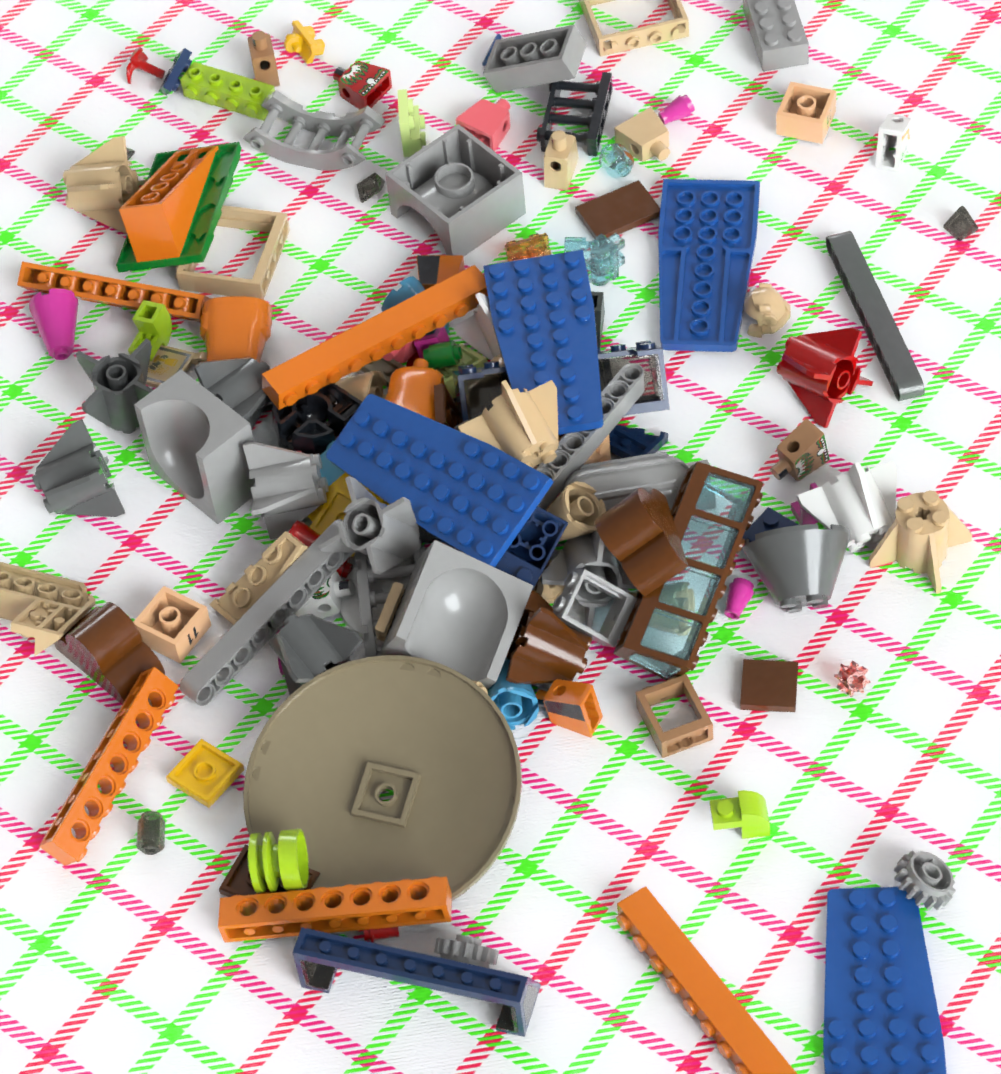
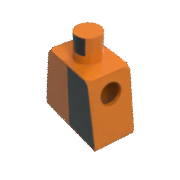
[417,255,465,290]
[536,679,603,737]

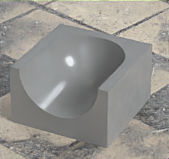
[385,124,526,257]
[134,369,255,524]
[380,540,533,690]

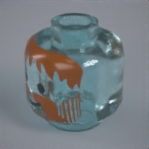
[599,143,634,179]

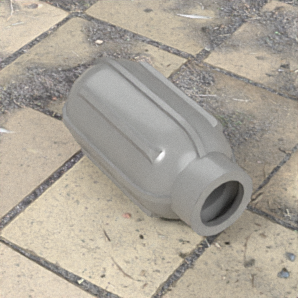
[561,452,716,511]

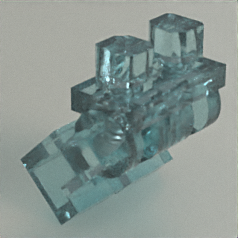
[564,233,625,286]

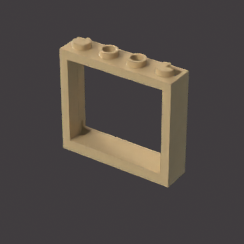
[579,0,689,57]
[175,205,290,300]

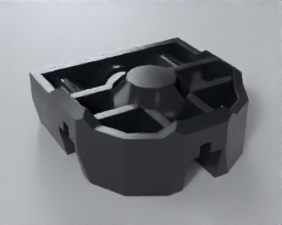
[272,383,362,454]

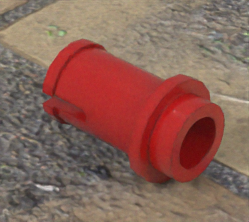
[363,927,399,943]

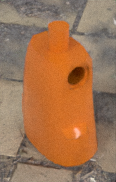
[199,296,273,363]
[385,358,445,421]

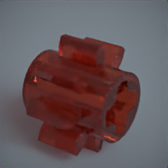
[834,661,871,697]

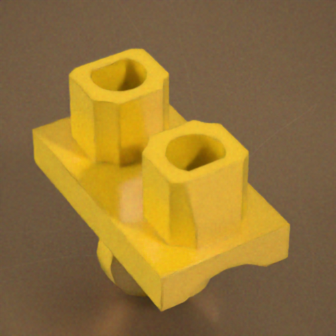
[284,20,325,64]

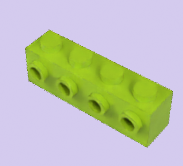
[180,62,275,121]

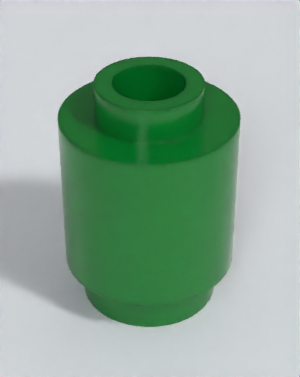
[423,340,463,370]

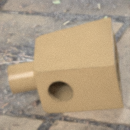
[614,107,670,162]
[544,130,579,191]

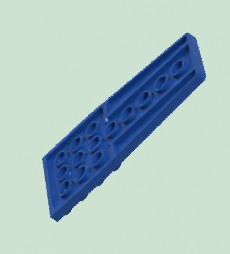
[658,179,760,352]
[483,250,604,435]
[326,394,554,567]
[823,887,947,1074]

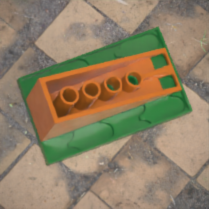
[116,142,242,273]

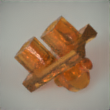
[504,233,552,262]

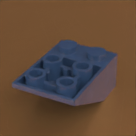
[495,506,568,590]

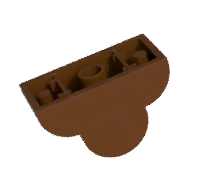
[595,488,688,596]
[54,602,165,704]

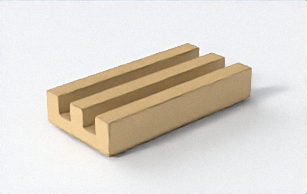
[375,582,405,641]

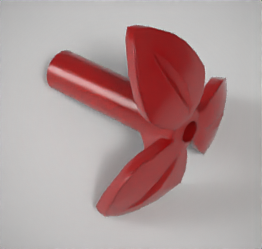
[126,47,165,84]

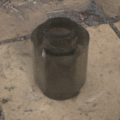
[136,811,166,855]

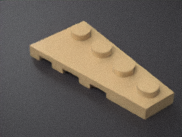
[209,531,308,625]

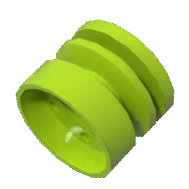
[247,828,309,893]

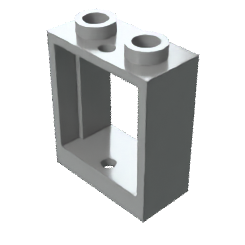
[553,568,638,647]

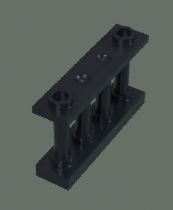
[537,72,613,156]

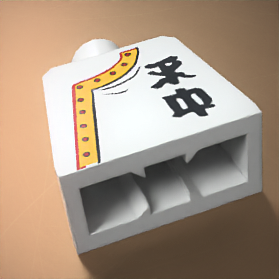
[875,114,912,172]

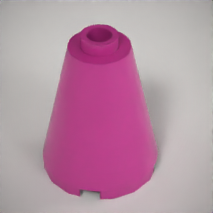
[29,288,79,360]

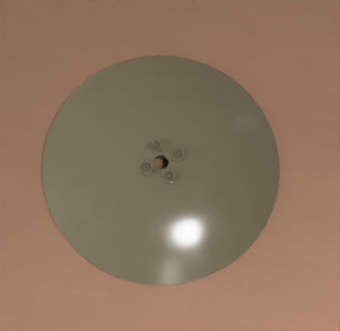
[243,655,522,908]

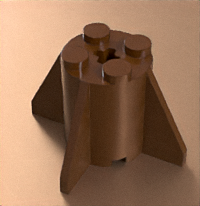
[506,590,592,684]

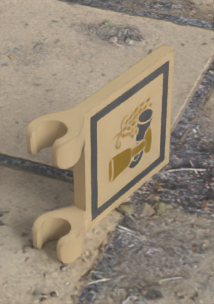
[146,345,207,388]

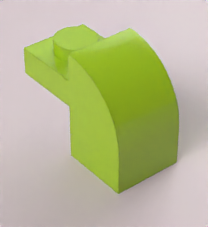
[128,300,172,361]
[710,790,770,839]

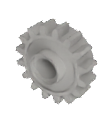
[894,850,956,910]
[434,934,499,968]

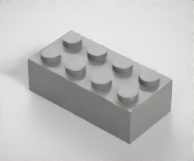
[743,0,809,72]
[483,25,587,93]

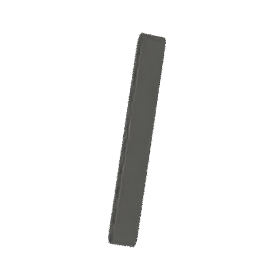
[826,231,925,401]

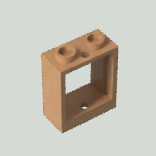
[635,674,713,758]

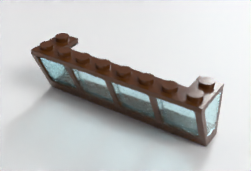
[613,461,764,681]

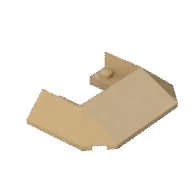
[0,562,96,657]

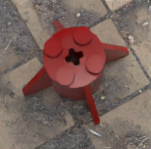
[777,328,873,428]

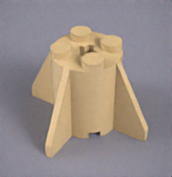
[63,136,147,233]
[458,380,559,468]
[869,490,972,594]

